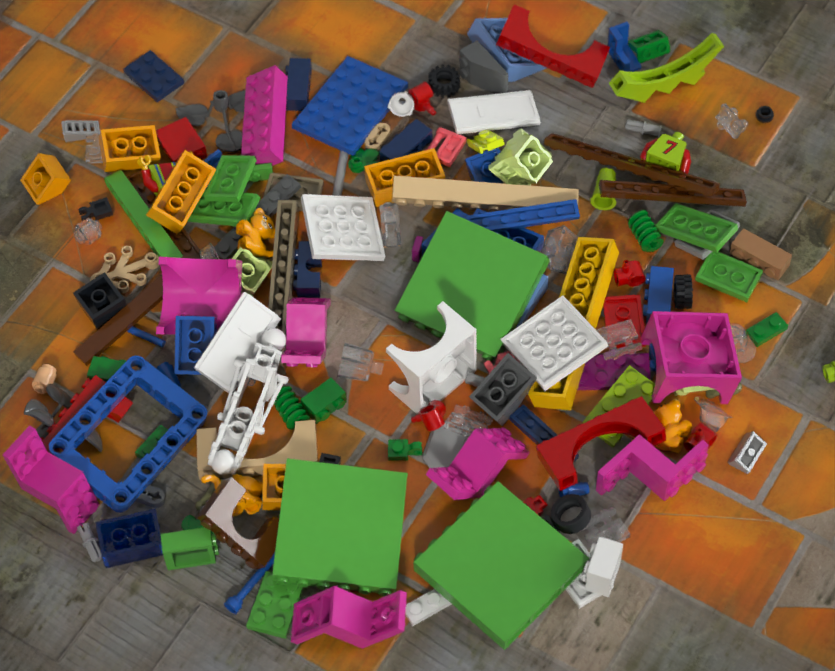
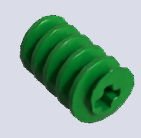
[628,210,664,252]
[273,386,310,430]

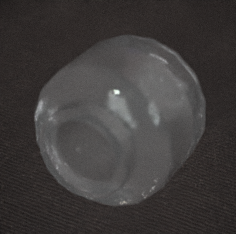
[73,218,102,245]

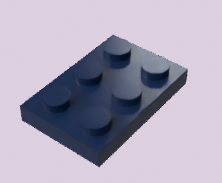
[123,50,184,103]

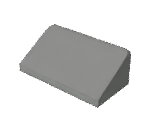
[727,431,767,474]

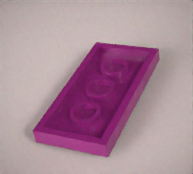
[577,353,650,390]

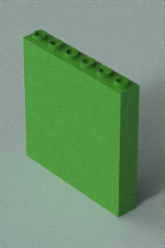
[394,211,550,362]
[272,458,408,597]
[414,482,589,650]

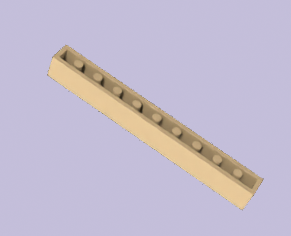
[392,176,579,212]

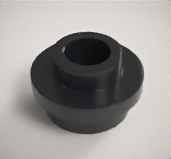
[756,106,774,123]

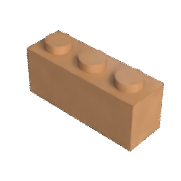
[730,228,792,280]

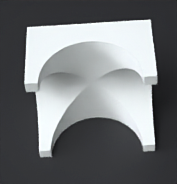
[386,302,477,414]

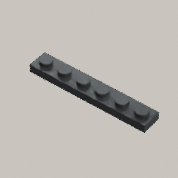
[212,174,301,259]

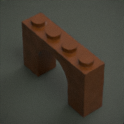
[196,477,279,569]

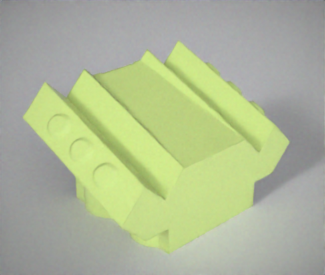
[488,128,553,186]
[232,247,272,296]

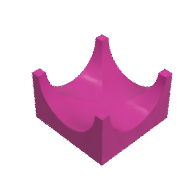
[156,257,242,335]
[640,311,742,404]

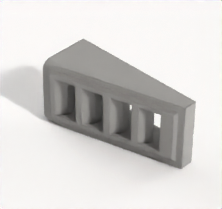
[62,120,100,142]

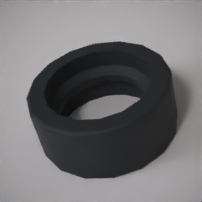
[551,494,591,534]

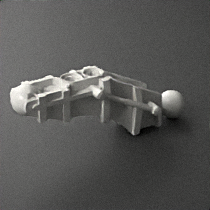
[208,328,289,475]

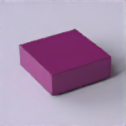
[412,236,423,262]

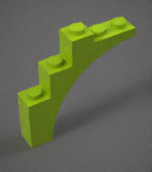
[609,33,724,103]

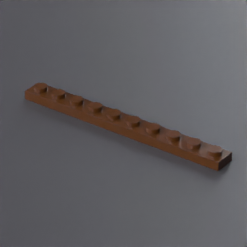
[544,133,720,196]

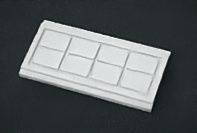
[447,90,541,134]
[193,292,281,393]

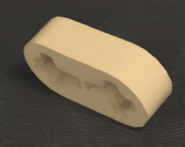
[365,123,390,151]

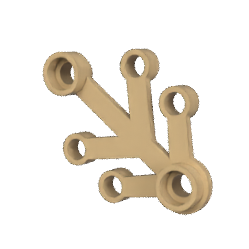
[90,246,159,293]

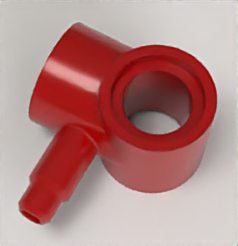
[408,81,436,116]
[613,260,646,287]
[411,400,446,431]
[683,423,718,452]

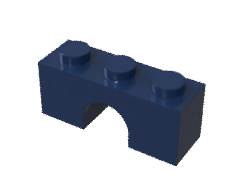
[293,241,322,298]

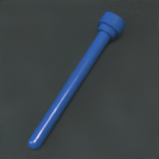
[224,553,275,614]

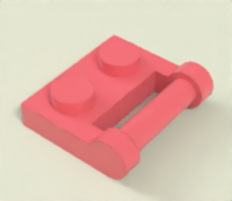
[423,127,467,167]

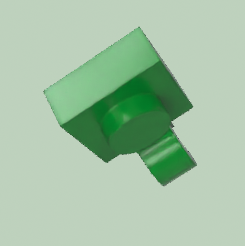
[388,439,422,461]

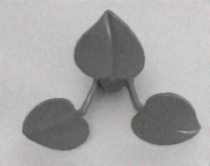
[176,90,246,152]
[24,384,102,453]

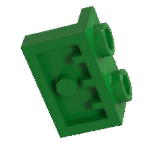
[628,30,670,63]

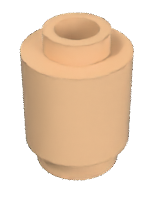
[32,364,57,394]

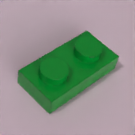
[745,312,788,347]
[135,424,173,459]

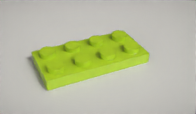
[582,365,655,448]

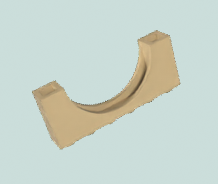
[197,420,318,480]

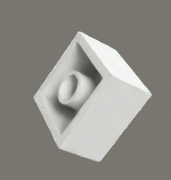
[583,536,623,597]

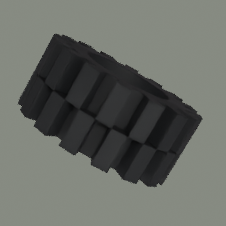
[428,65,460,98]
[674,274,693,309]

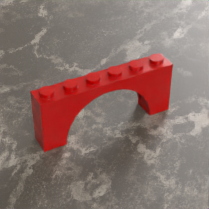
[496,4,610,88]
[41,375,133,453]
[536,396,666,491]

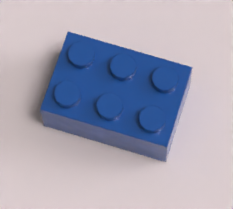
[174,316,217,375]

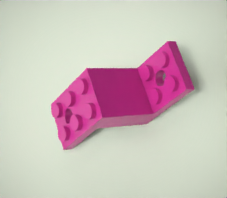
[281,297,331,367]
[3,425,100,534]
[426,428,530,500]
[596,434,709,501]
[291,586,406,649]

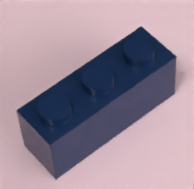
[286,58,312,111]
[380,119,433,162]

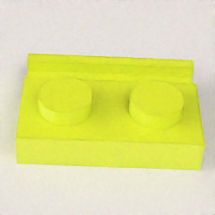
[467,130,505,154]

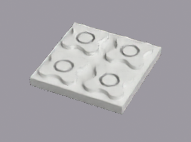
[301,194,386,261]
[501,295,608,391]

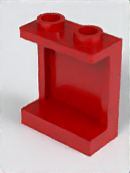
[156,117,207,162]

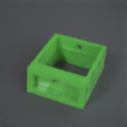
[161,528,219,570]

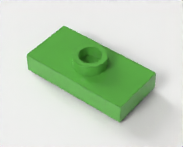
[248,163,273,182]

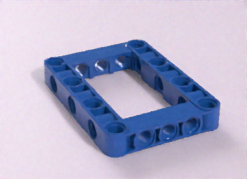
[48,355,207,513]

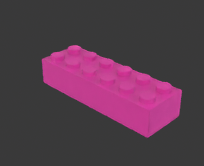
[241,65,288,166]

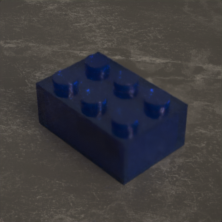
[96,508,163,568]

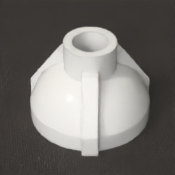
[388,91,414,117]

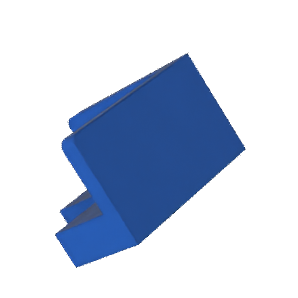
[608,22,642,72]

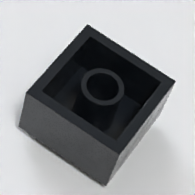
[73,272,127,330]

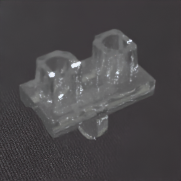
[715,104,748,139]

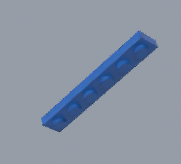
[465,199,580,232]

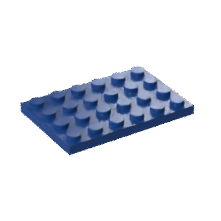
[292,56,408,156]

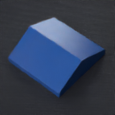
[465,147,504,183]

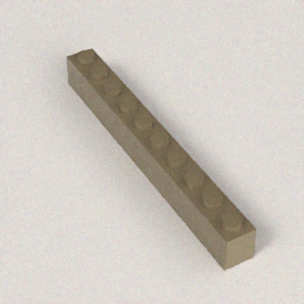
[268,200,299,375]

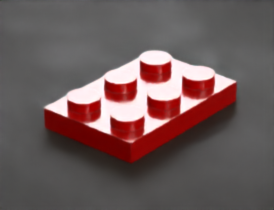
[603,295,646,349]

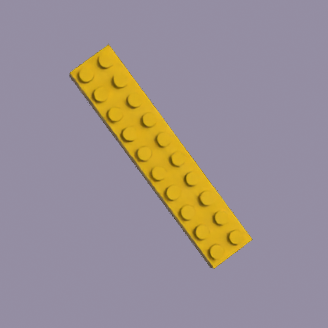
[528,237,619,410]

